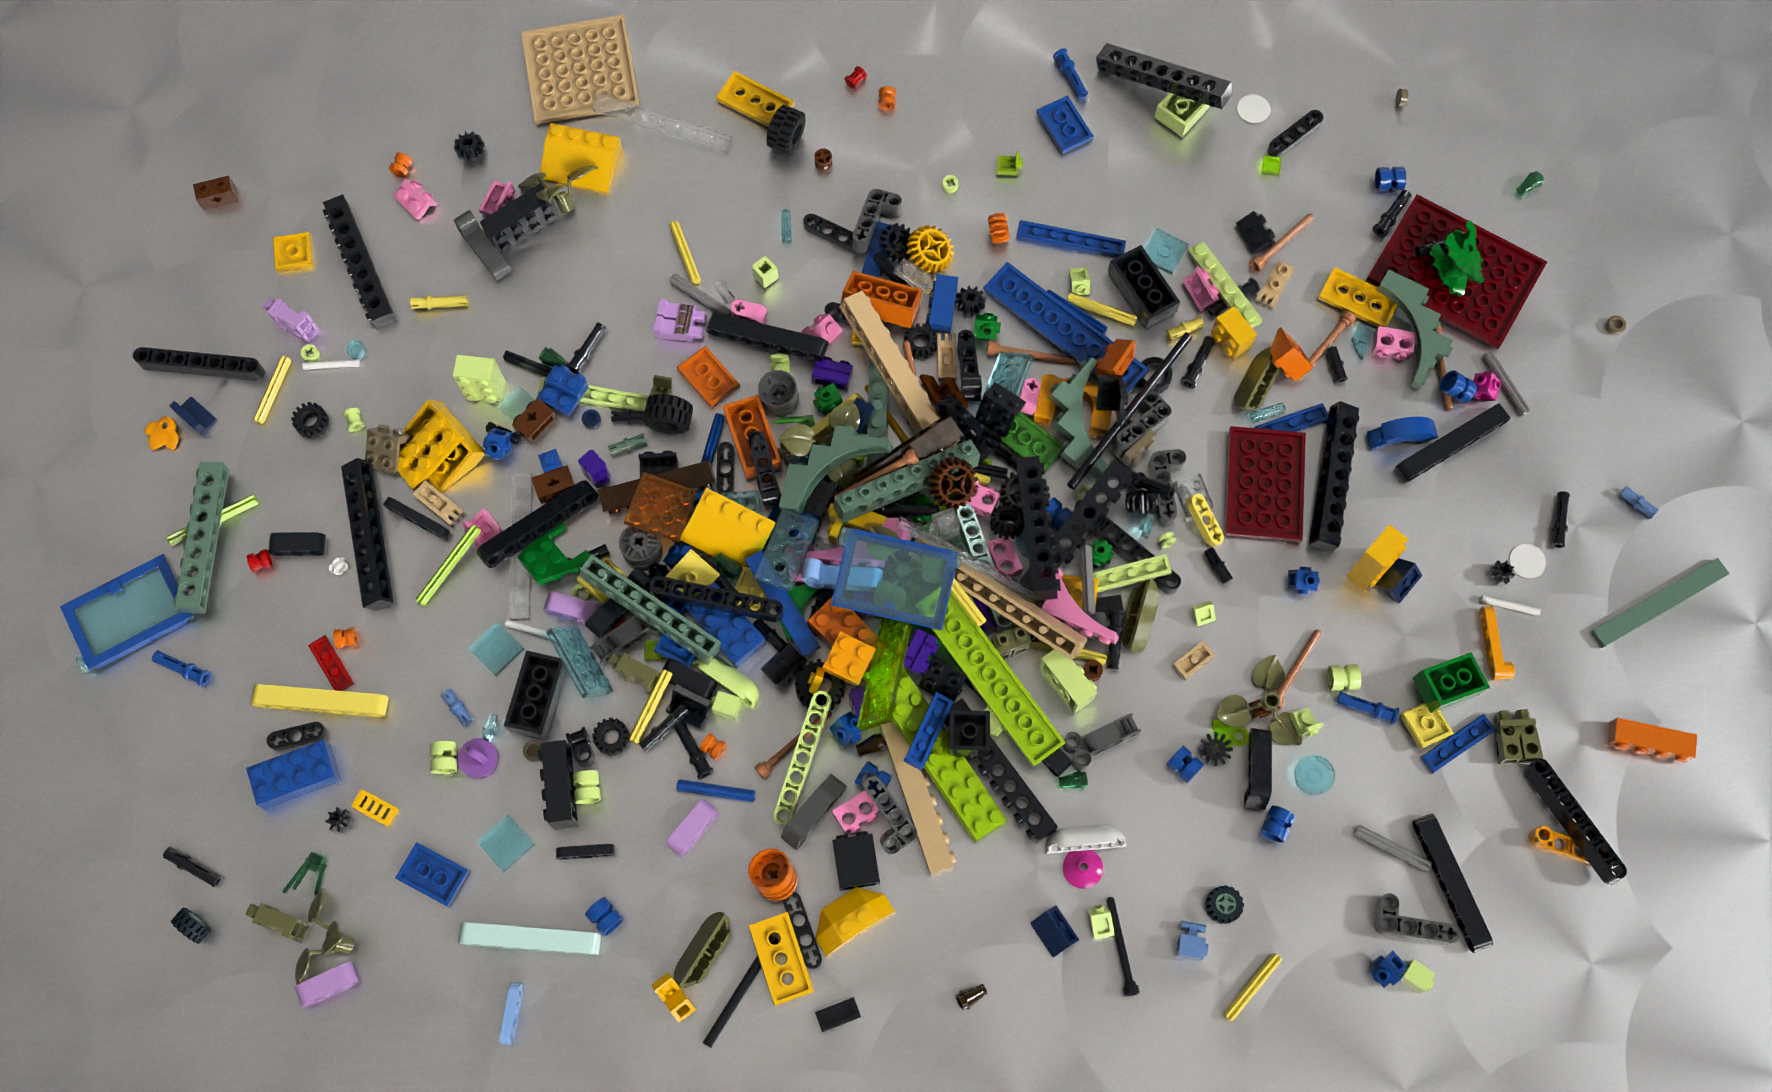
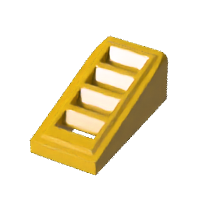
[351,789,399,827]

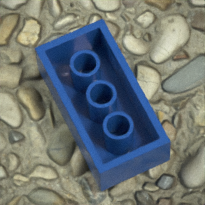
[684,582,766,669]
[246,739,341,809]

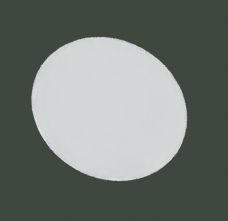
[1237,94,1271,123]
[1510,544,1546,578]

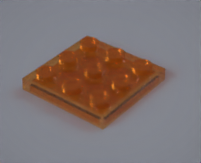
[624,472,698,542]

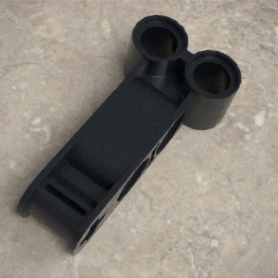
[957,330,982,403]
[935,395,1002,462]
[748,431,781,506]

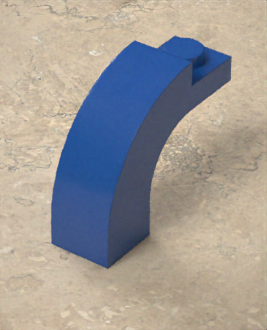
[1367,417,1438,450]

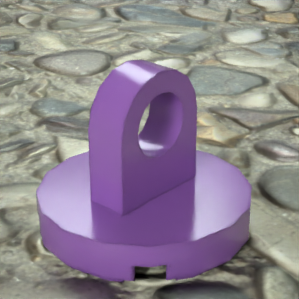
[458,738,499,778]

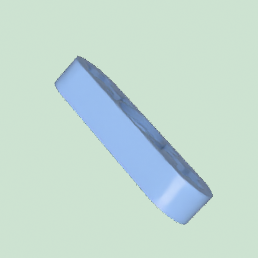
[499,982,523,1045]

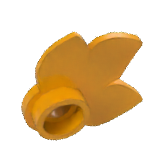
[144,416,179,451]

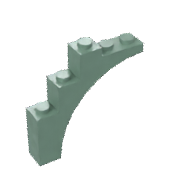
[1377,270,1453,390]
[1048,357,1109,484]
[779,424,893,515]

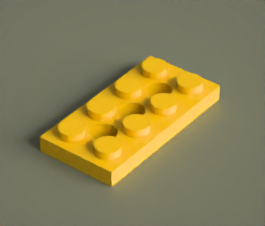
[716,71,795,127]
[1318,267,1397,327]
[398,410,465,490]
[748,912,814,1006]

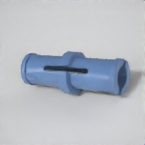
[1619,486,1659,519]
[440,689,474,727]

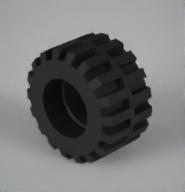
[766,104,806,155]
[643,394,693,434]
[795,659,845,710]

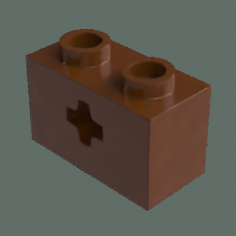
[193,175,239,210]
[512,398,557,444]
[531,465,575,504]

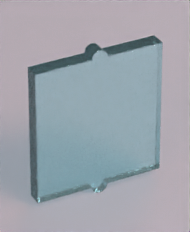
[497,386,535,420]

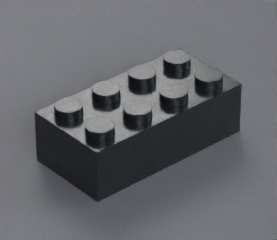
[480,183,559,254]
[1108,245,1181,328]
[503,650,568,740]
[538,740,579,830]

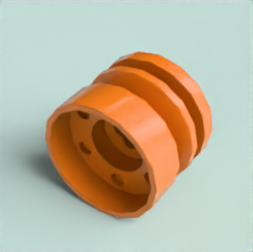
[748,848,798,902]

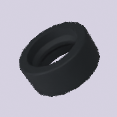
[1138,357,1173,394]

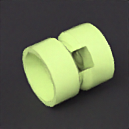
[1327,664,1361,691]
[430,741,457,774]
[572,770,601,804]

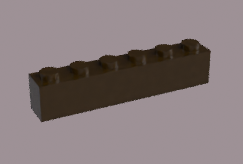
[853,412,963,483]
[597,460,716,514]

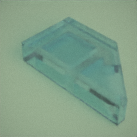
[1351,322,1376,360]

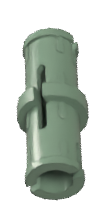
[608,433,647,457]

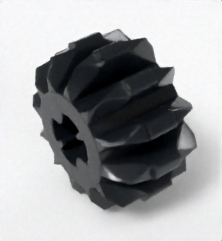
[454,131,485,162]
[955,285,986,317]
[1125,489,1158,514]
[1199,732,1233,766]

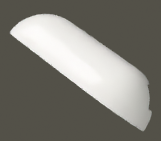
[1045,825,1126,854]

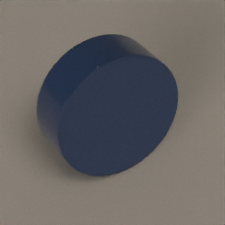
[581,409,601,429]

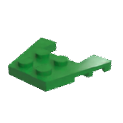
[517,523,591,585]

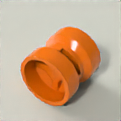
[878,86,896,111]
[389,152,413,178]
[333,627,358,649]
[699,733,727,760]

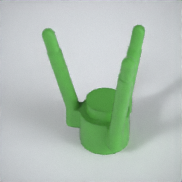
[772,415,815,444]

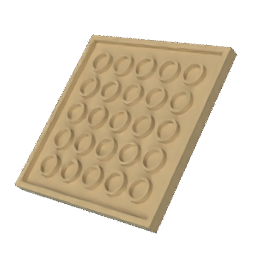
[521,15,640,125]

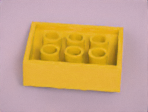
[540,123,622,194]
[400,400,485,493]
[679,488,776,571]

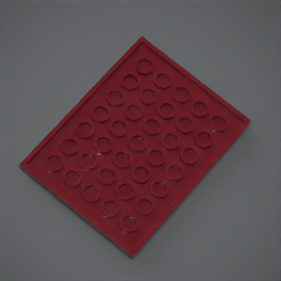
[1366,194,1547,349]

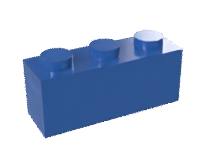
[926,274,959,334]

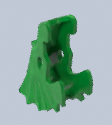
[1429,220,1484,297]

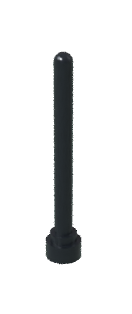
[1107,897,1140,997]

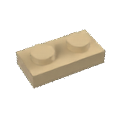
[1172,641,1216,680]

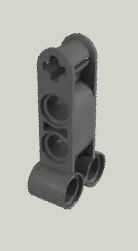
[590,615,663,664]
[1062,713,1142,771]

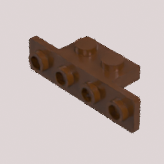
[919,374,969,420]

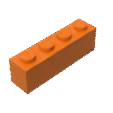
[1607,717,1697,763]

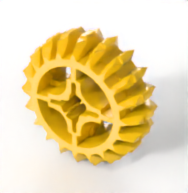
[906,225,954,274]

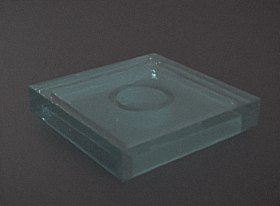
[1145,228,1189,275]
[469,622,524,676]
[477,814,535,872]

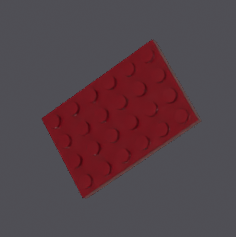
[1225,426,1306,542]

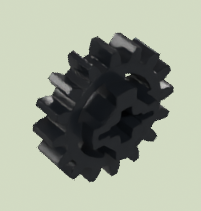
[879,223,911,263]

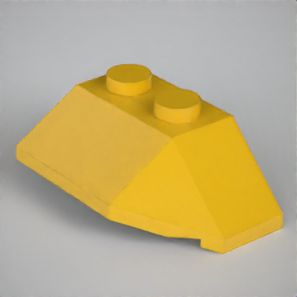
[815,887,895,957]

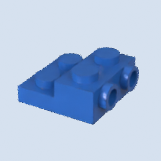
[536,365,589,417]

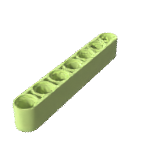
[773,691,831,825]

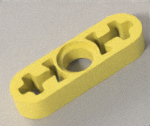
[1186,494,1224,547]

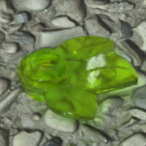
[1212,720,1249,747]

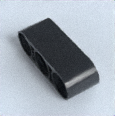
[268,532,326,556]
[660,659,718,700]

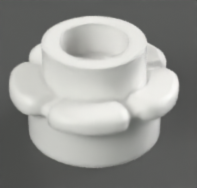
[329,557,348,575]

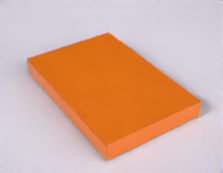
[676,346,740,409]

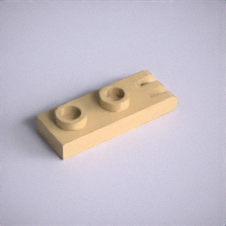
[1256,260,1295,308]
[937,333,957,381]
[413,480,464,526]

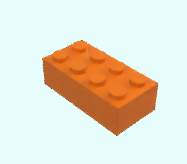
[841,271,923,328]
[723,395,782,480]
[806,597,891,674]

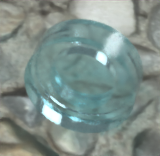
[346,340,367,359]

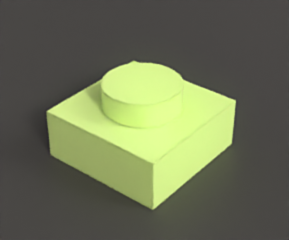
[1192,601,1216,626]

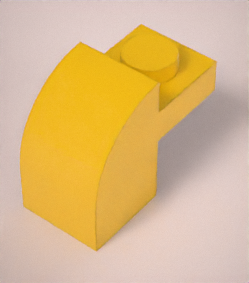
[651,973,696,1022]

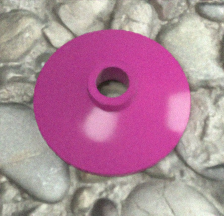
[1063,850,1103,889]

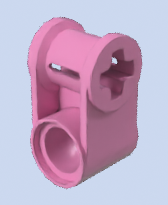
[731,299,767,324]
[1019,378,1040,416]

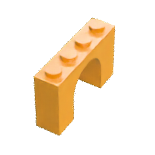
[1033,374,1112,436]

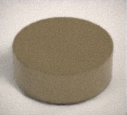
[1395,89,1408,107]
[1605,316,1626,335]
[523,741,541,762]

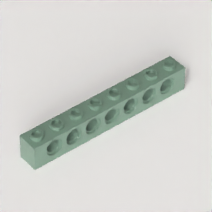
[833,439,980,524]
[174,462,229,614]
[580,555,721,665]

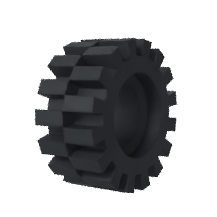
[904,323,937,360]
[291,402,329,439]
[990,504,1024,540]
[592,717,630,756]

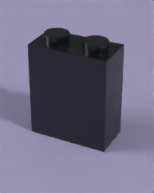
[832,831,880,891]

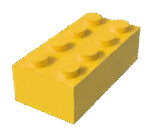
[1346,524,1409,591]

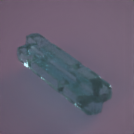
[781,209,792,244]
[1249,403,1286,423]

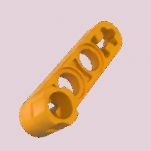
[1480,606,1515,680]
[1529,826,1602,865]

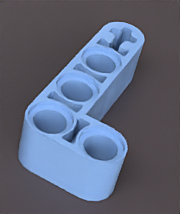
[802,558,883,592]

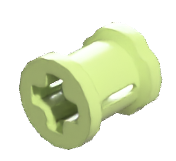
[343,408,365,432]

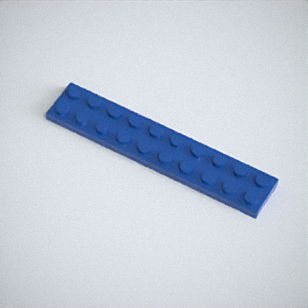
[983,262,1149,395]

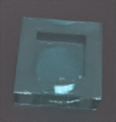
[1139,514,1155,539]
[482,713,500,742]

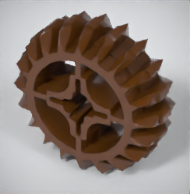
[927,457,979,509]

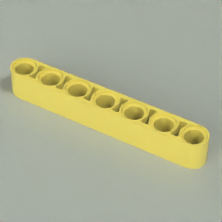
[250,684,389,717]

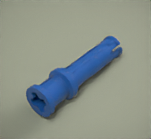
[1053,48,1088,99]
[152,650,211,687]
[1336,691,1399,725]

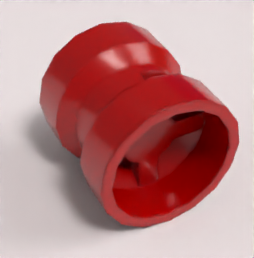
[246,549,273,573]

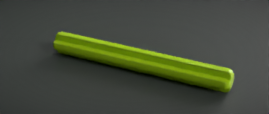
[166,495,258,546]
[416,525,481,606]

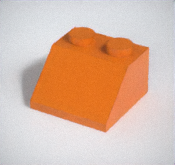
[1269,327,1314,382]
[1095,339,1136,377]

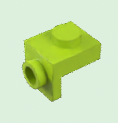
[997,151,1023,176]

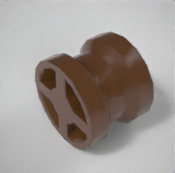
[814,148,832,171]
[1083,660,1103,682]
[1248,699,1272,720]

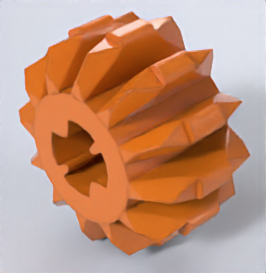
[988,213,1009,244]

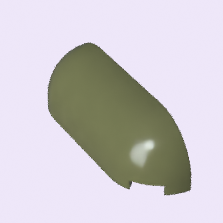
[1234,347,1280,411]
[1121,579,1159,653]
[674,912,731,988]

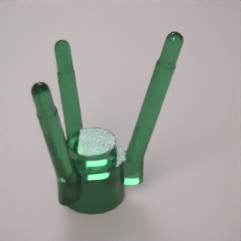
[282,852,327,896]

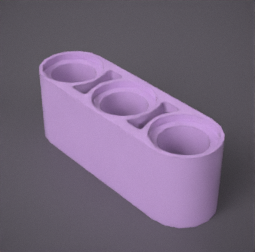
[543,591,601,623]
[666,799,719,857]
[295,962,359,1007]

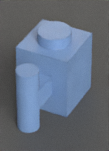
[1176,921,1208,961]

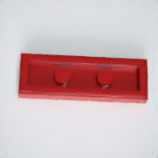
[308,635,355,691]

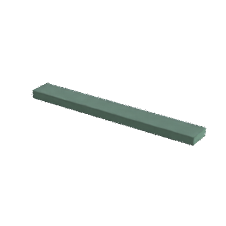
[1591,558,1730,648]

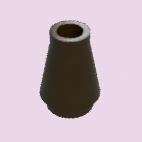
[856,733,887,756]
[955,984,988,1010]

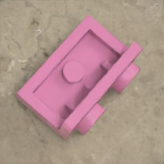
[394,179,438,220]
[479,180,515,216]
[1182,266,1220,312]
[800,314,843,343]
[462,509,502,549]

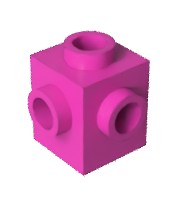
[1473,371,1501,402]

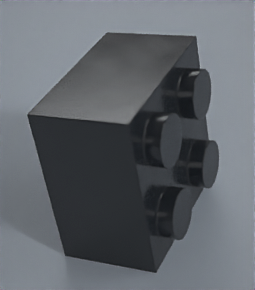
[948,710,990,756]

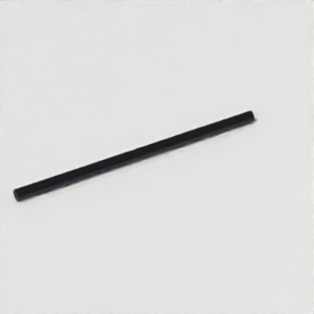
[1067,332,1193,490]

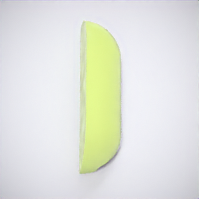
[690,655,759,709]

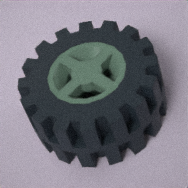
[1205,885,1244,924]
[171,907,211,944]

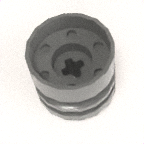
[758,370,799,417]
[619,523,663,571]

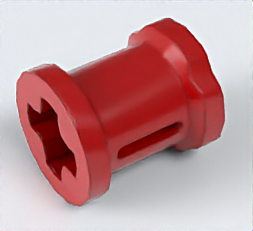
[844,66,867,90]

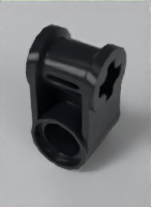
[566,726,595,767]

